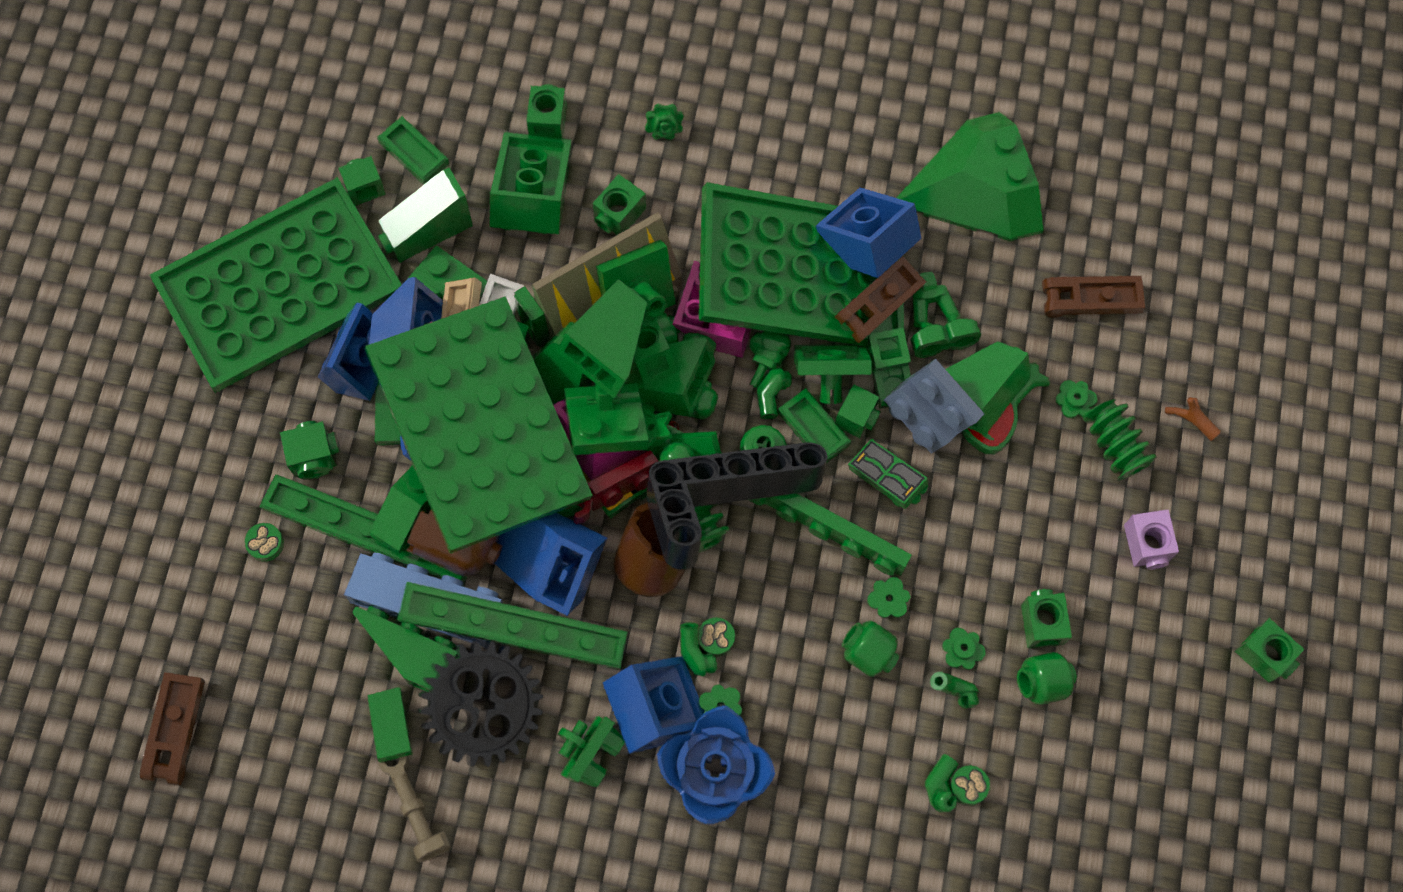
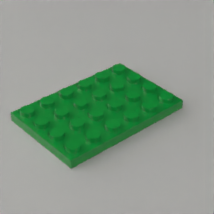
[150,177,402,393]
[699,182,904,347]
[365,296,592,554]

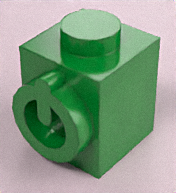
[280,421,340,480]

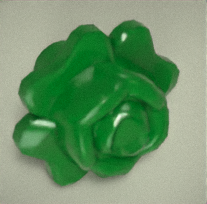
[644,104,684,140]

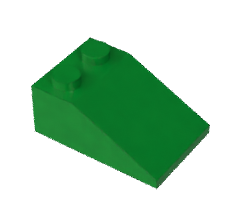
[490,132,572,234]

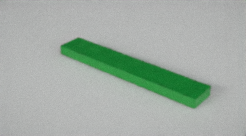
[260,474,467,585]
[397,582,627,670]

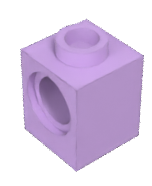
[1124,510,1179,570]

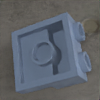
[884,359,984,453]

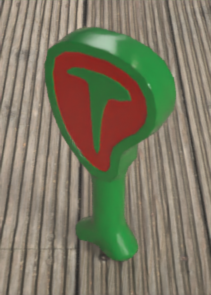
[962,363,1050,455]

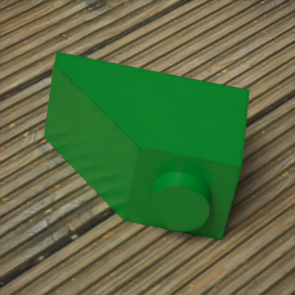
[369,465,431,554]

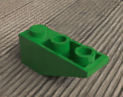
[353,606,457,692]

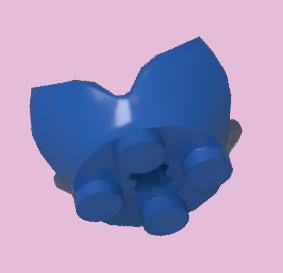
[657,705,775,825]

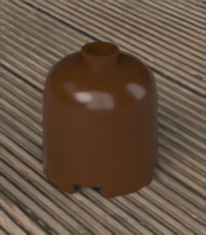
[614,503,686,597]
[407,510,503,577]

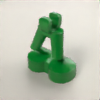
[910,272,981,358]

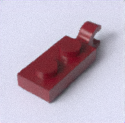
[567,450,658,524]

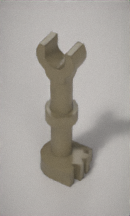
[378,756,451,862]

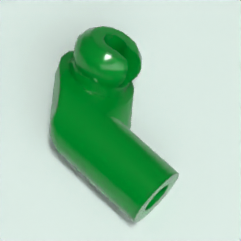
[680,622,717,677]

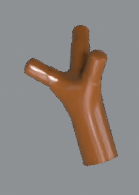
[1164,397,1221,441]

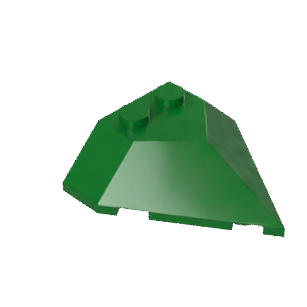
[896,112,1044,241]

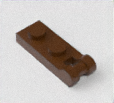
[835,256,926,343]
[1042,276,1145,318]
[140,672,205,785]

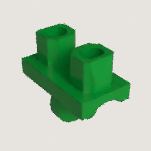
[557,716,625,788]

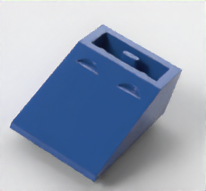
[495,513,607,616]

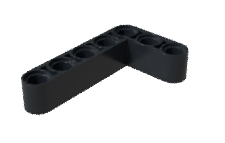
[646,442,828,570]

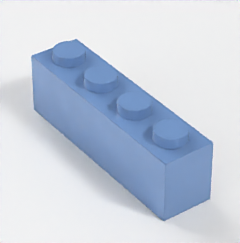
[344,552,503,648]

